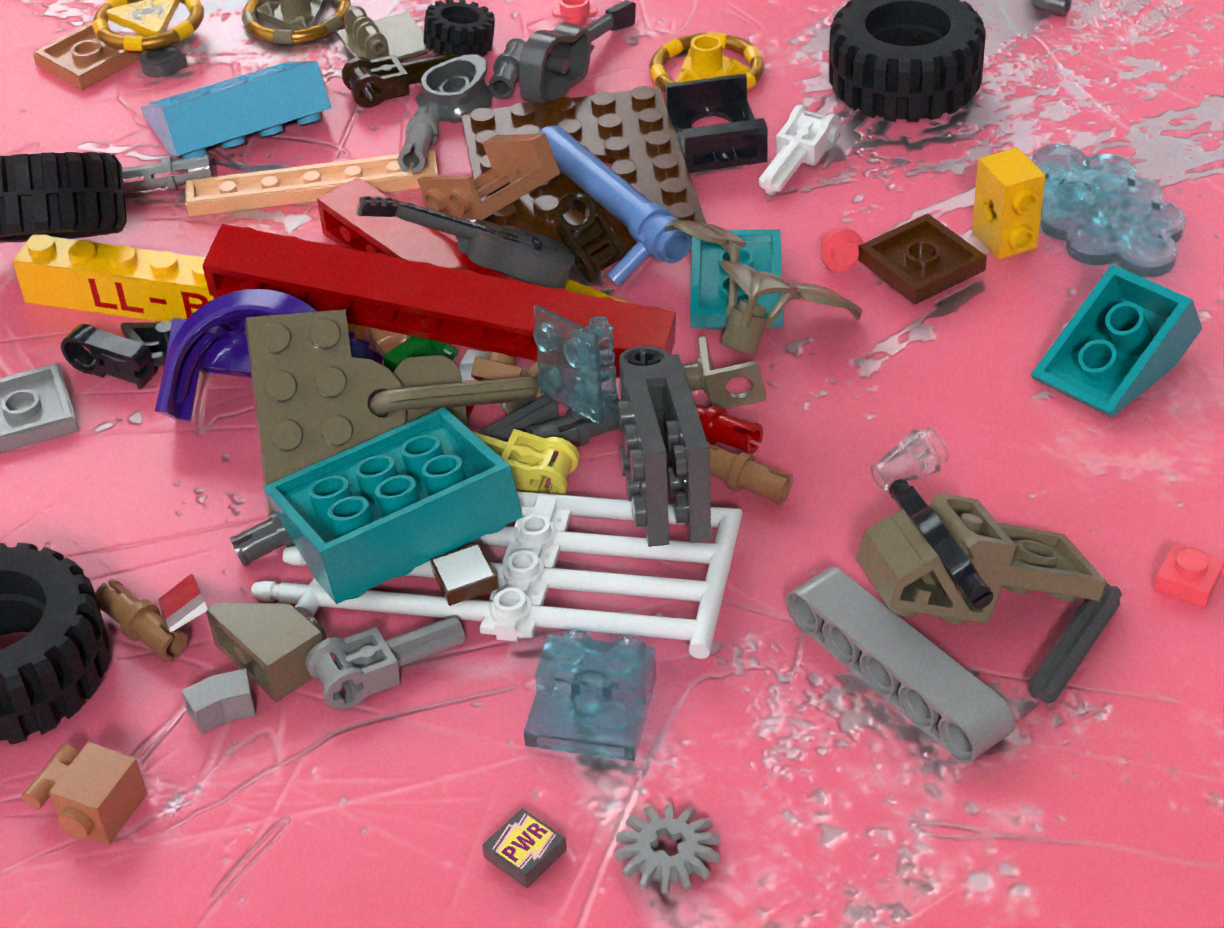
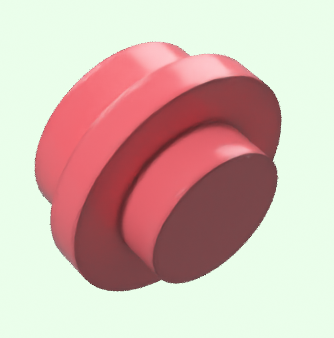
[820,228,864,272]

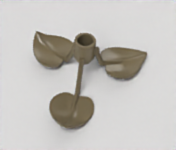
[665,220,862,354]

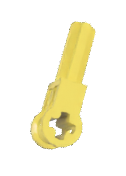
[472,429,580,495]

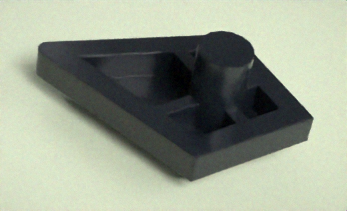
[120,321,172,367]

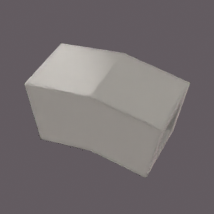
[181,668,256,735]

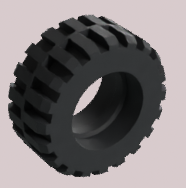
[829,0,986,123]
[0,152,127,243]
[0,543,110,744]

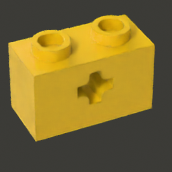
[972,147,1045,260]

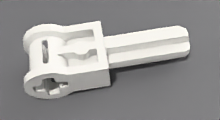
[759,104,840,195]

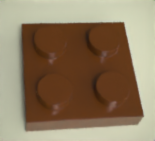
[858,214,987,304]

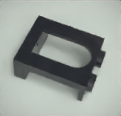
[665,73,768,173]

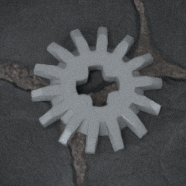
[615,803,721,893]

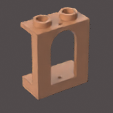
[417,133,561,220]

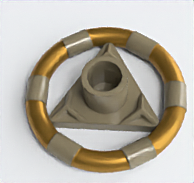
[242,0,351,45]

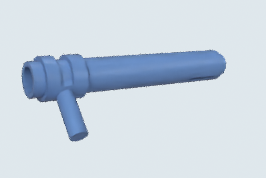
[538,126,692,287]

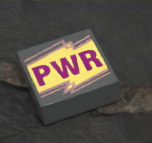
[482,808,567,888]

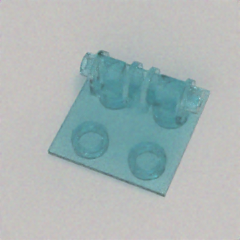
[533,305,618,425]

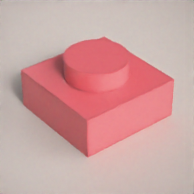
[1154,542,1224,608]

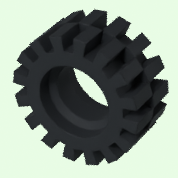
[423,0,495,56]

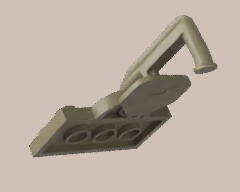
[245,309,539,517]

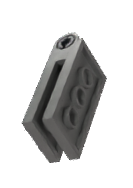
[617,346,711,547]

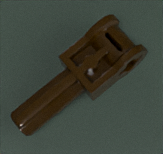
[341,53,456,108]

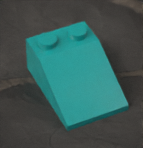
[1031,264,1203,418]

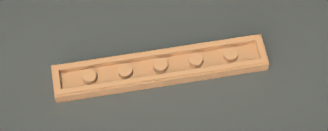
[186,150,438,217]

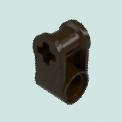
[554,192,627,283]

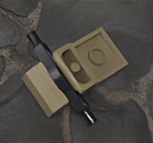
[855,479,1107,625]

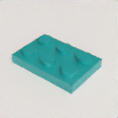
[690,229,783,329]

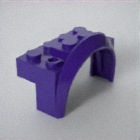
[155,289,383,421]

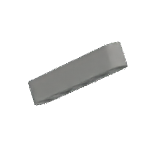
[785,567,1015,763]

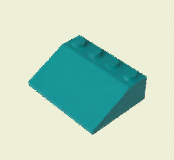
[263,407,523,604]

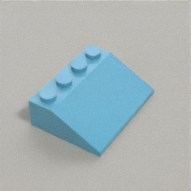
[140,61,331,159]

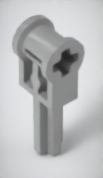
[305,617,465,711]

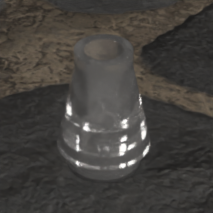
[870,427,948,491]

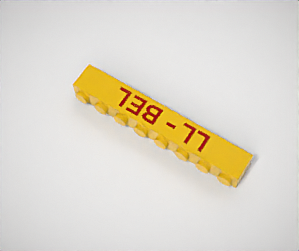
[12,234,367,339]

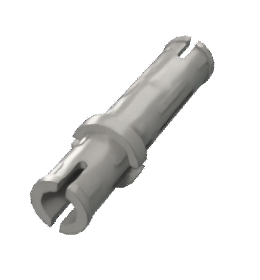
[398,106,440,174]
[122,154,214,194]

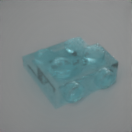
[524,630,657,761]

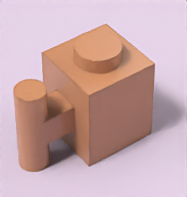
[22,742,147,845]

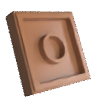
[33,21,142,90]

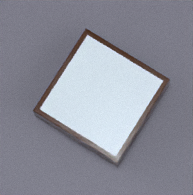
[430,542,499,606]

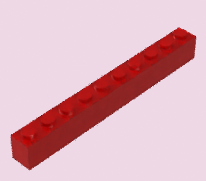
[202,224,676,378]

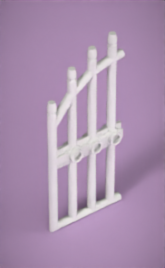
[252,491,743,659]

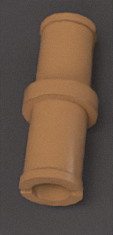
[707,441,793,505]
[95,579,188,662]

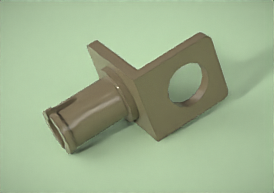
[682,335,766,409]

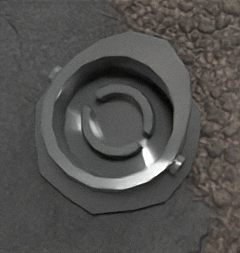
[415,54,493,123]

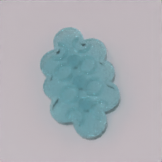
[1032,144,1186,278]

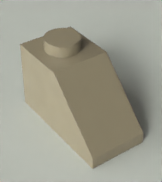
[206,603,327,702]

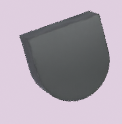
[139,45,188,77]

